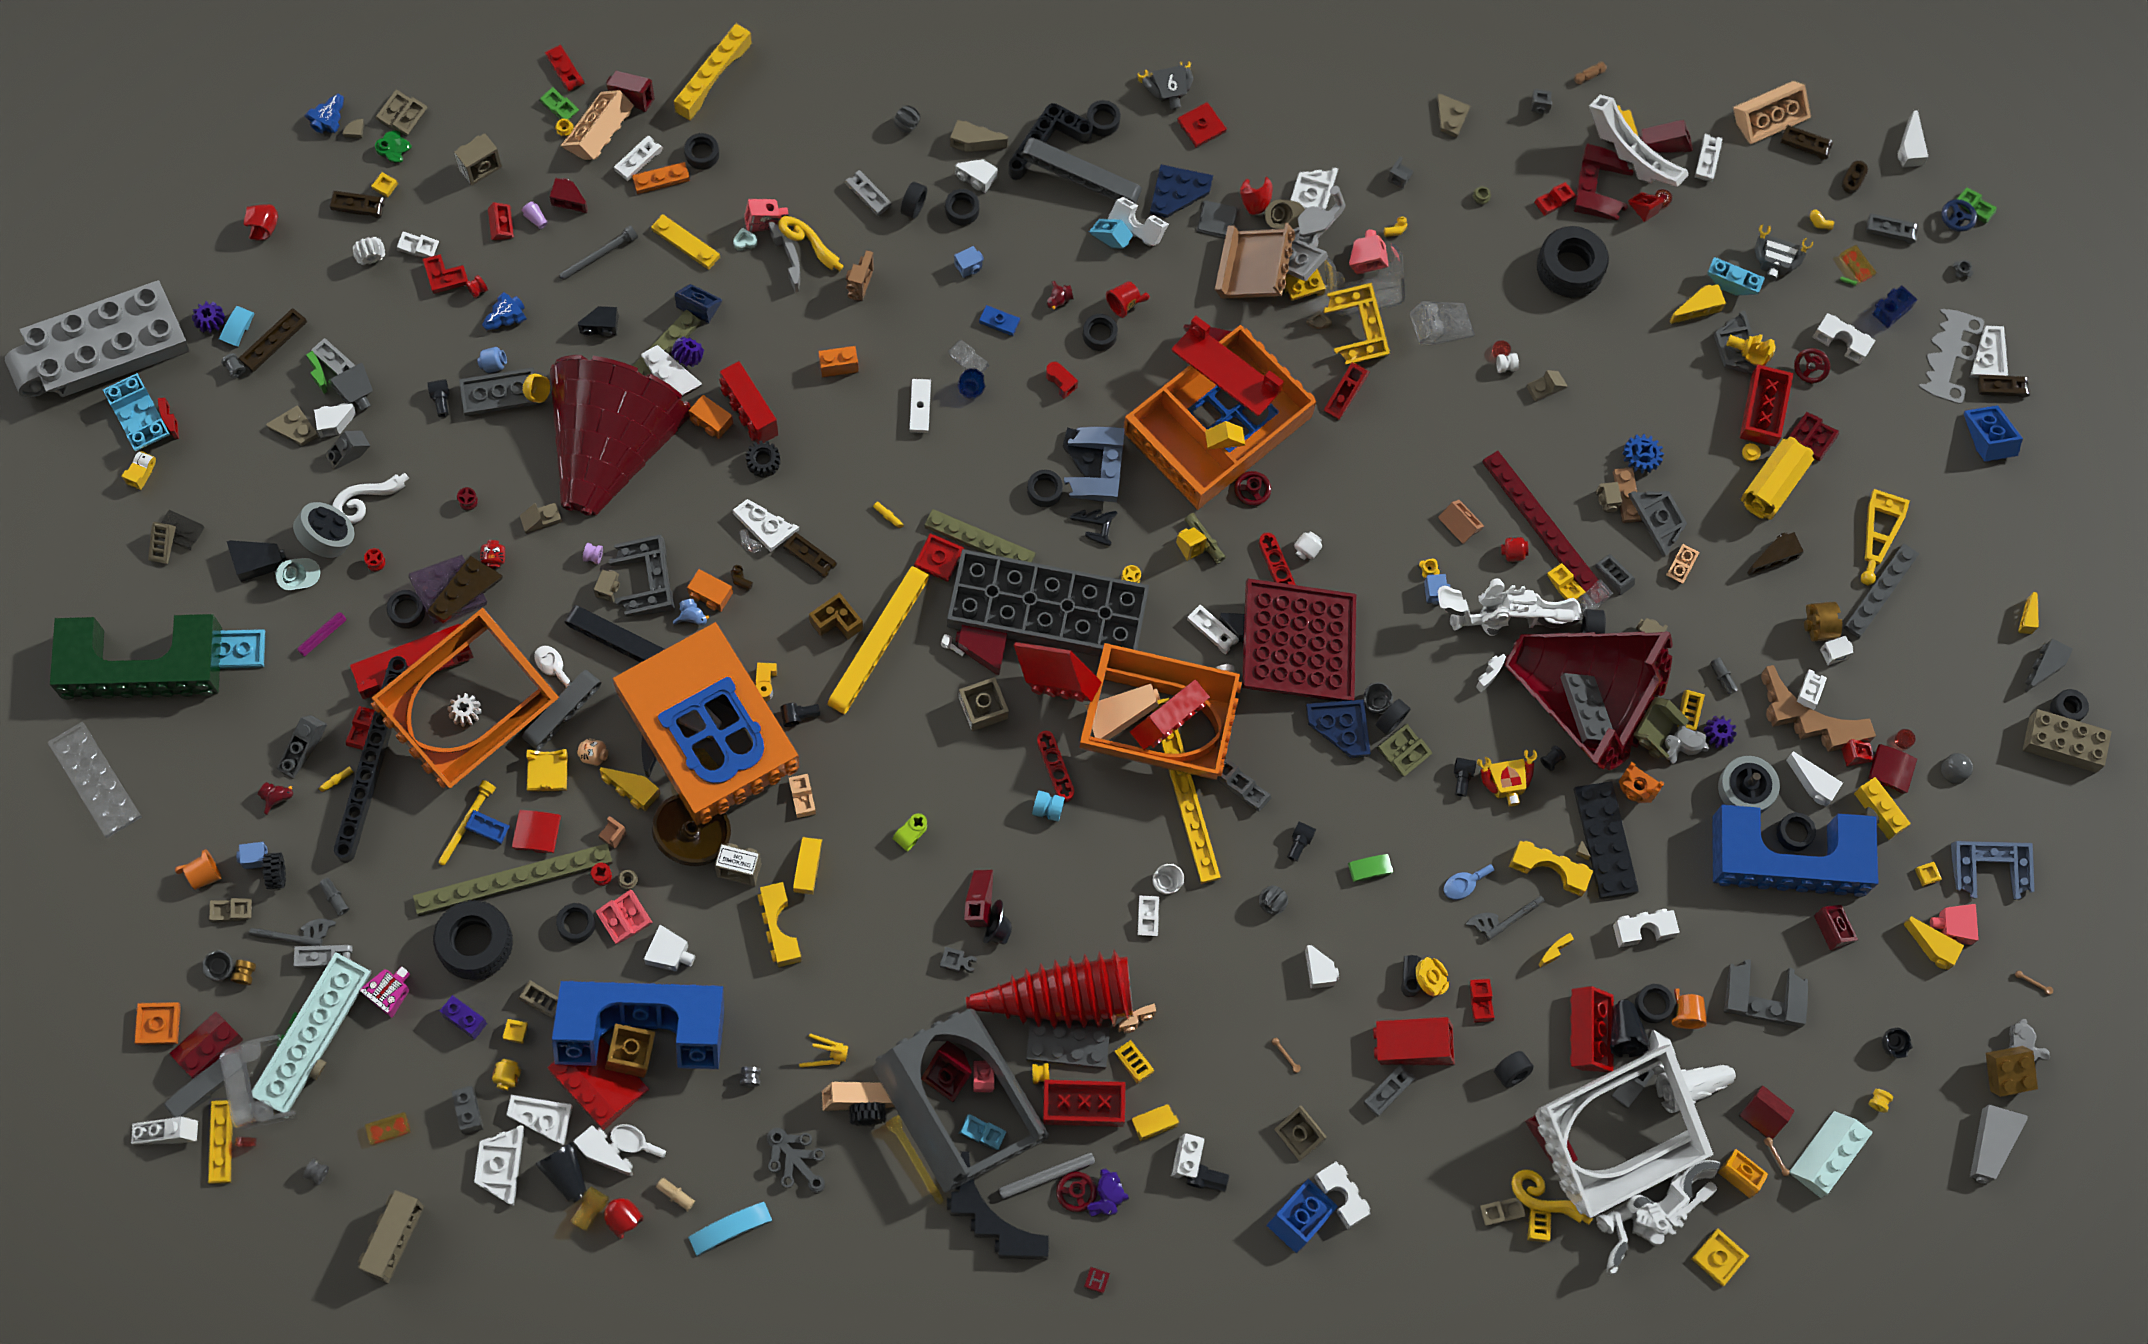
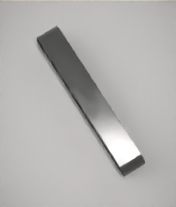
[1021,138,1142,204]

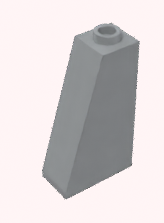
[1970,1105,2028,1184]

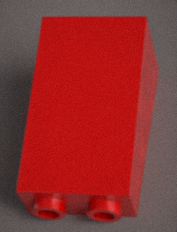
[1373,1017,1455,1065]

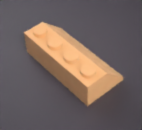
[1733,81,1811,144]
[561,90,634,160]

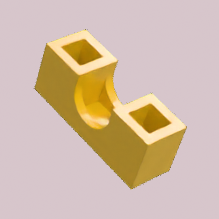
[1854,777,1911,840]

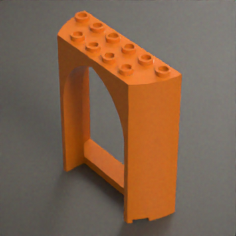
[371,608,559,789]
[1079,643,1242,780]

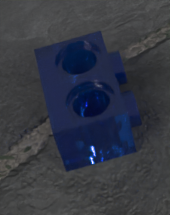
[1873,285,1918,329]

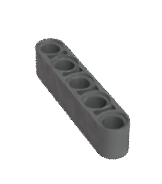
[522,670,602,751]

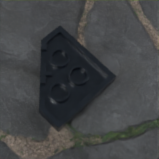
[1063,428,1104,478]

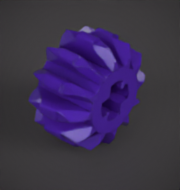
[192,301,225,333]
[671,336,704,367]
[1703,715,1737,748]

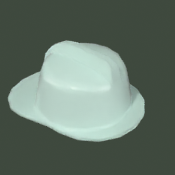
[275,558,321,590]

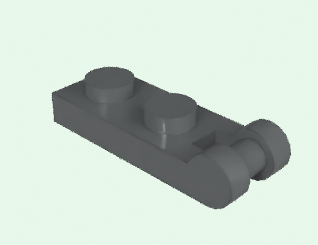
[1866,213,1918,244]
[1364,1064,1416,1117]

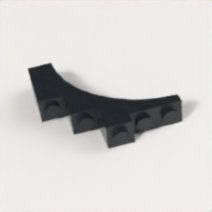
[947,1151,1049,1260]

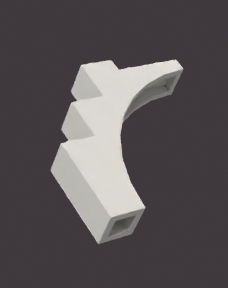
[1589,94,1689,187]

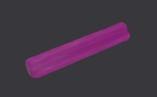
[297,612,346,656]

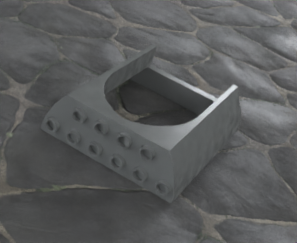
[873,1009,1049,1193]

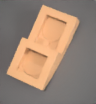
[789,774,816,818]

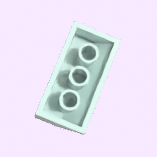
[1789,1111,1873,1198]

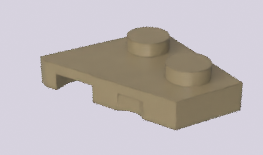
[1437,94,1470,138]
[266,405,319,446]

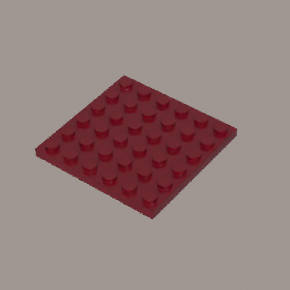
[1242,578,1357,701]

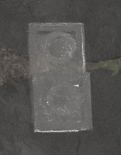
[948,339,989,378]
[1577,580,1613,617]

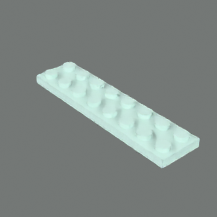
[250,952,372,1115]

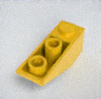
[599,767,661,811]

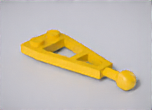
[1861,489,1910,585]

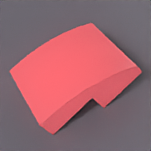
[596,890,653,944]

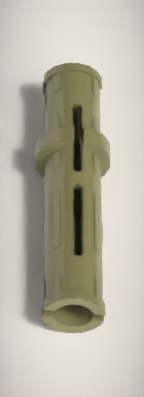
[1184,513,1226,564]

